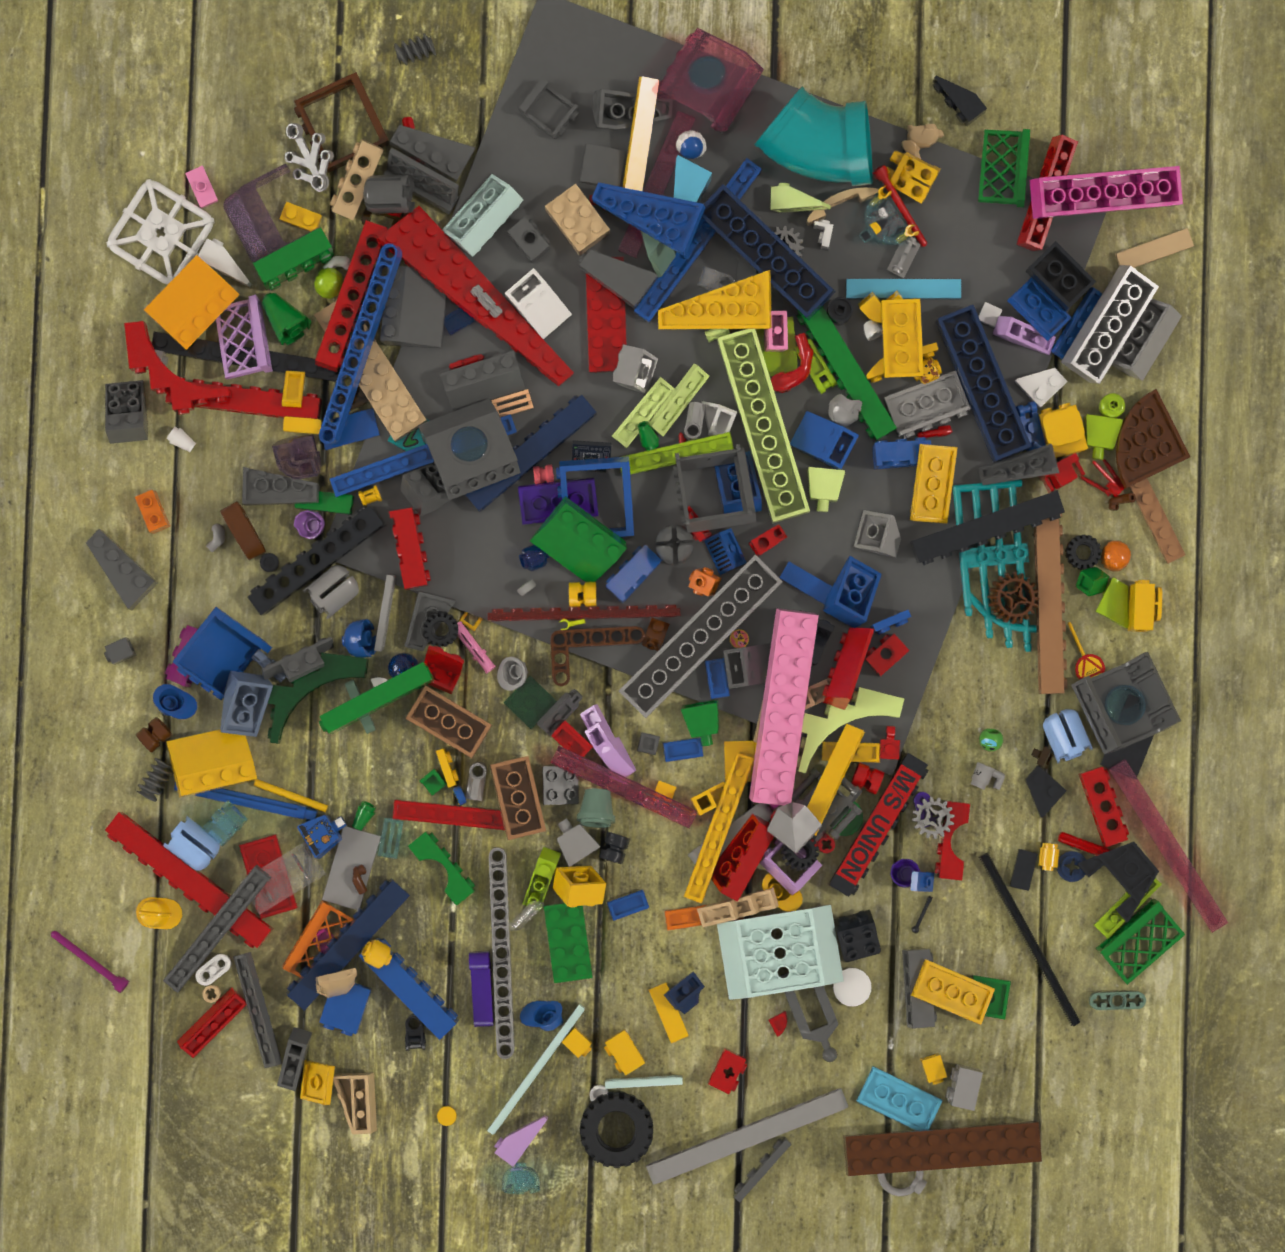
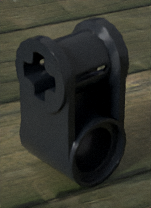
[405,1013,426,1051]

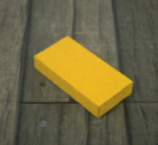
[282,371,305,407]

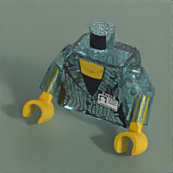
[859,185,919,245]

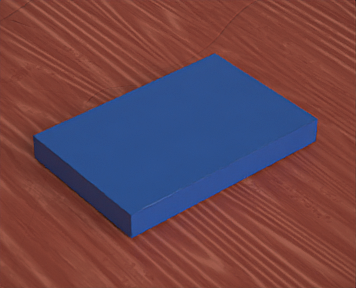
[1007,277,1072,341]

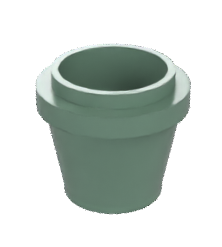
[577,788,615,828]

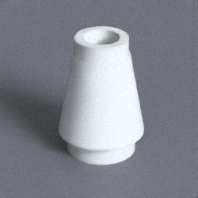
[166,426,196,452]

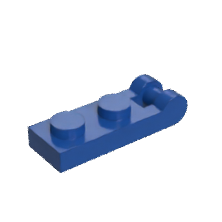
[1016,401,1046,452]

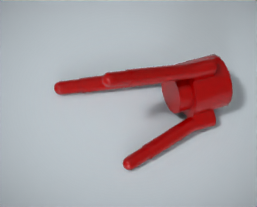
[1081,459,1124,497]

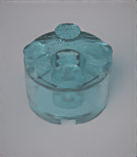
[202,800,248,847]

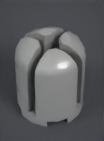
[303,565,359,619]

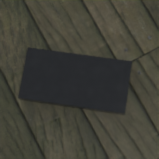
[1100,694,1154,780]

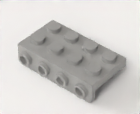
[884,370,972,439]

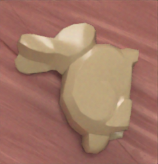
[901,124,944,159]

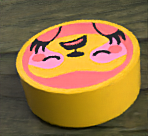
[730,629,749,648]

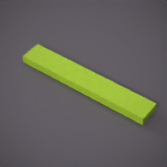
[620,432,734,475]

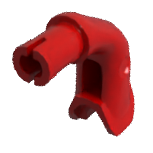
[771,333,813,393]

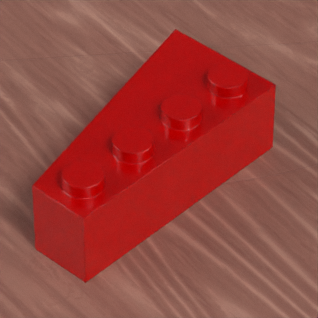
[389,507,431,590]

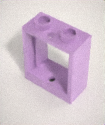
[760,839,822,895]

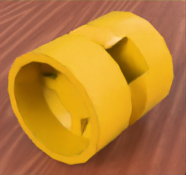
[569,582,596,607]

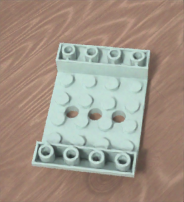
[717,905,844,1000]

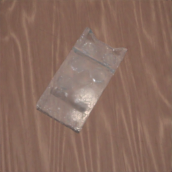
[240,842,326,915]

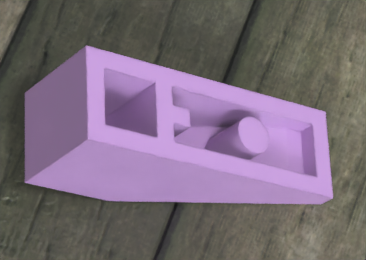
[993,316,1056,355]
[494,1115,548,1167]

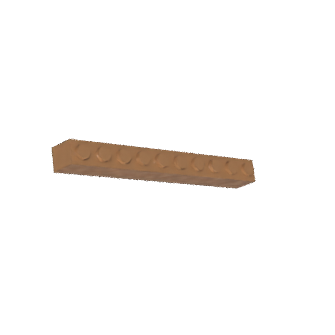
[1034,513,1067,694]

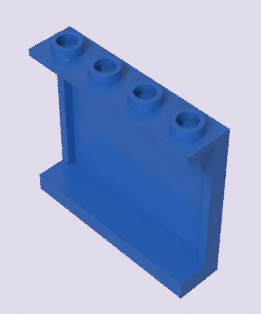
[173,607,272,700]

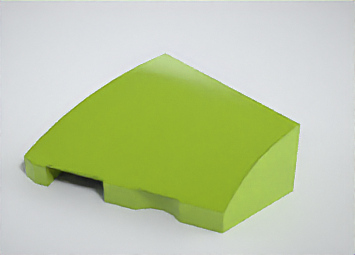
[1095,577,1129,629]

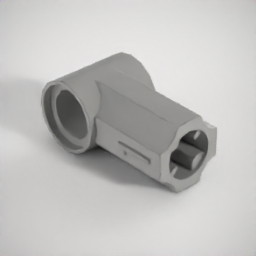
[684,402,706,441]
[466,762,487,801]

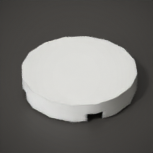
[833,968,871,1006]

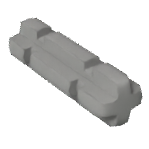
[471,285,502,318]

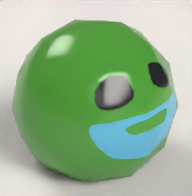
[979,728,1003,752]

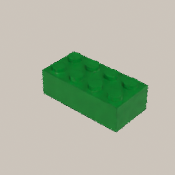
[253,227,334,291]
[544,903,593,983]

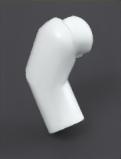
[323,256,351,270]

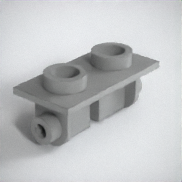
[887,237,921,278]

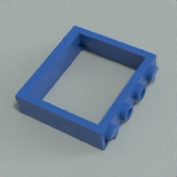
[556,456,634,537]

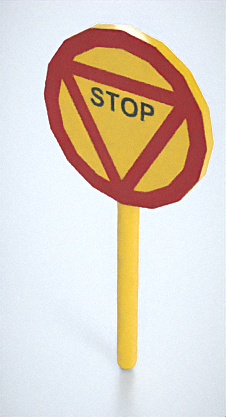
[1068,622,1105,680]

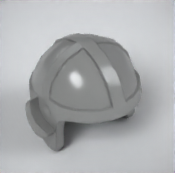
[828,394,862,427]

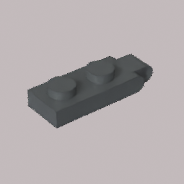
[536,689,583,736]

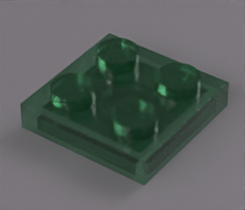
[504,676,557,729]

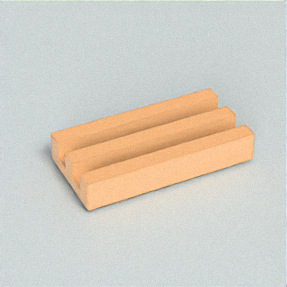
[491,389,534,418]

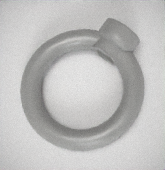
[877,1171,927,1196]

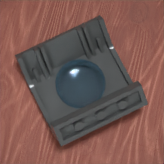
[418,398,521,500]
[1071,652,1181,755]

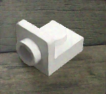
[813,219,833,250]

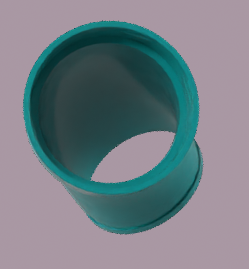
[754,86,873,186]

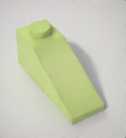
[770,183,831,213]

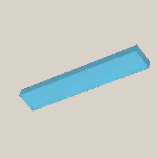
[846,279,961,299]

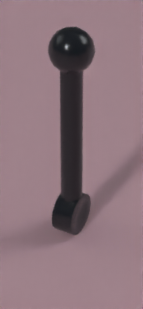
[912,896,933,933]

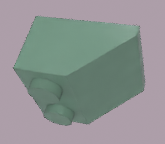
[641,231,676,278]

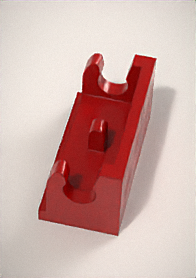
[551,721,593,762]

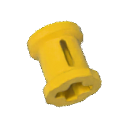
[358,485,382,506]

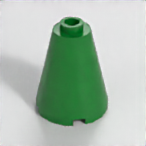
[261,293,312,346]

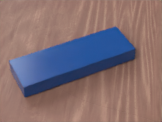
[779,562,832,605]

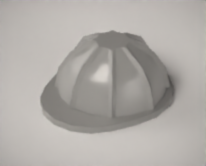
[497,656,528,691]

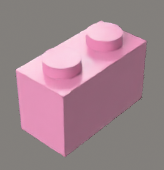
[764,311,788,352]

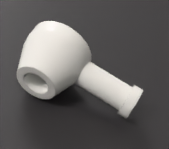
[863,320,882,341]

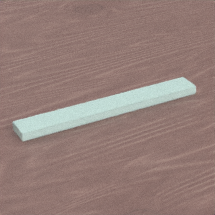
[487,1003,585,1135]

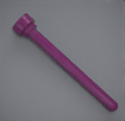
[51,931,130,993]

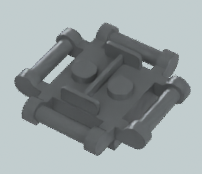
[792,767,863,841]

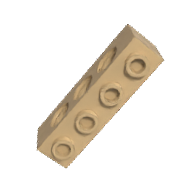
[330,139,383,220]

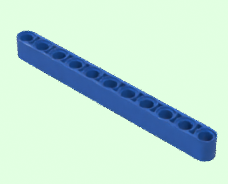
[319,243,402,445]

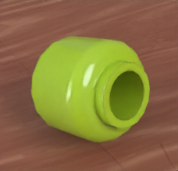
[1099,393,1125,418]

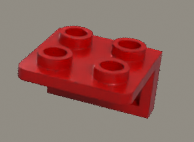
[424,646,464,694]

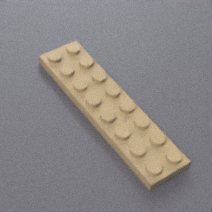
[314,300,428,442]

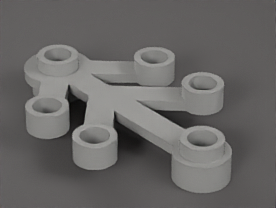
[285,123,334,192]

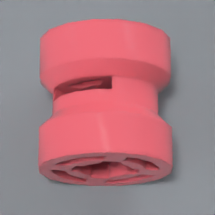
[533,464,554,484]

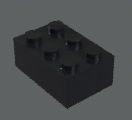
[1025,241,1096,311]

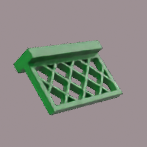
[978,129,1031,208]
[1095,898,1185,985]

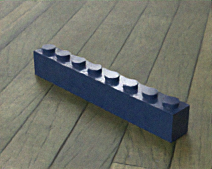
[465,395,597,512]
[286,878,410,1011]

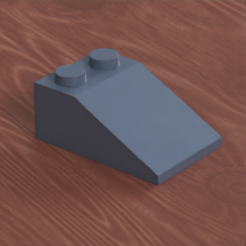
[220,671,273,737]

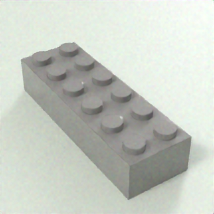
[1061,265,1159,384]

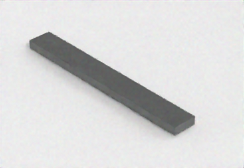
[163,865,271,993]

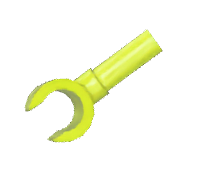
[559,619,586,630]

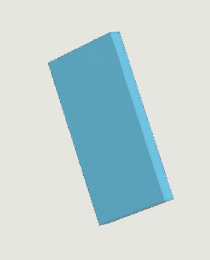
[856,1066,943,1130]

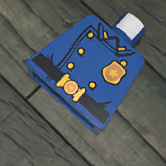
[297,815,347,859]

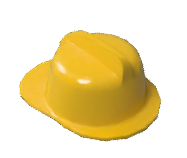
[762,873,803,912]
[136,897,182,929]

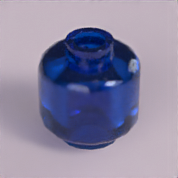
[519,544,549,571]

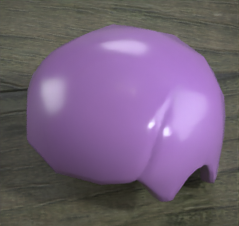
[294,510,325,539]

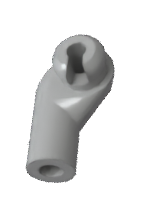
[206,523,225,553]

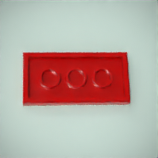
[239,834,298,919]

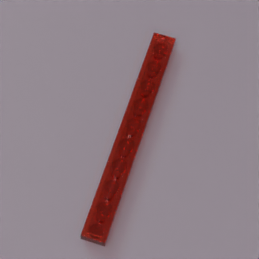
[487,605,681,621]

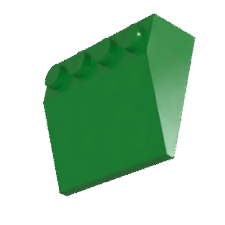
[530,496,627,582]

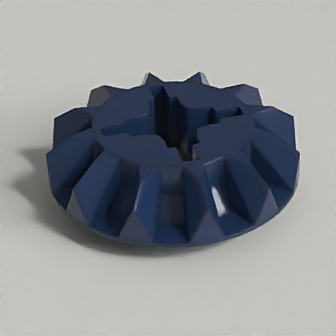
[1057,851,1086,882]

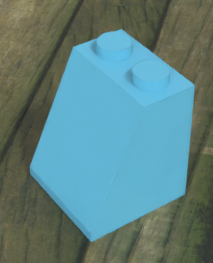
[674,155,712,203]

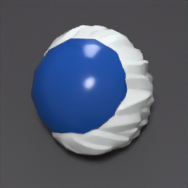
[676,130,707,159]

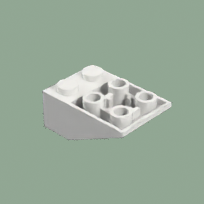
[505,268,572,339]

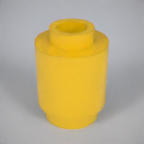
[1038,843,1059,871]

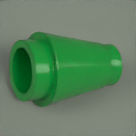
[638,421,659,451]
[352,801,376,831]

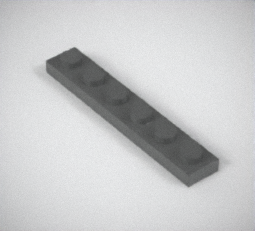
[233,952,282,1068]

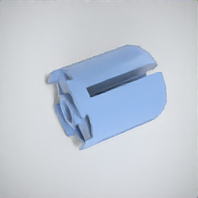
[1043,709,1093,763]
[164,816,220,871]

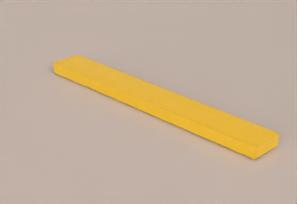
[684,752,755,904]

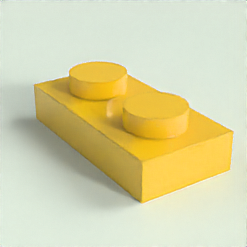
[279,202,322,232]

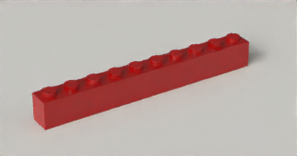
[105,812,274,948]

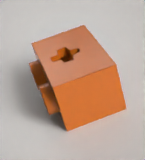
[135,489,171,534]

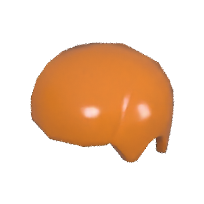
[1101,541,1131,572]

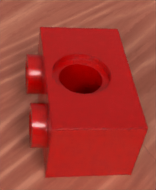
[864,634,910,677]

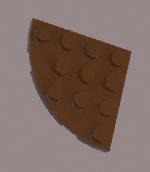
[1116,389,1190,489]

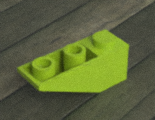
[522,847,561,911]

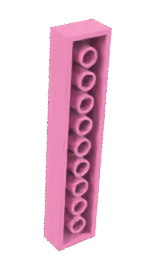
[749,608,819,806]

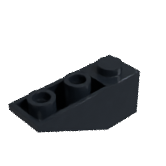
[932,75,987,126]

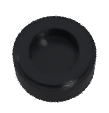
[260,553,280,572]

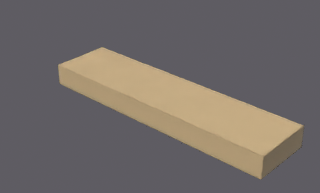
[1115,228,1194,268]

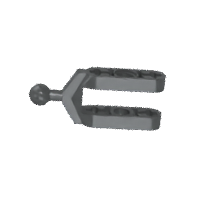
[784,986,839,1062]

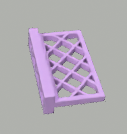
[216,295,273,380]

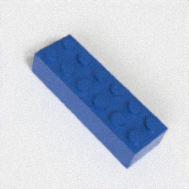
[359,938,459,1040]

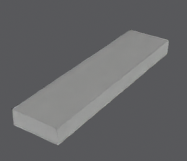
[374,574,396,652]

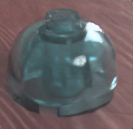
[502,1163,540,1194]

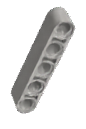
[688,803,773,864]

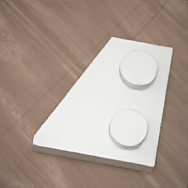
[1014,368,1067,408]

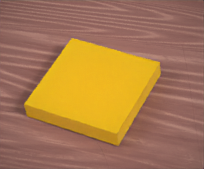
[300,1060,335,1105]

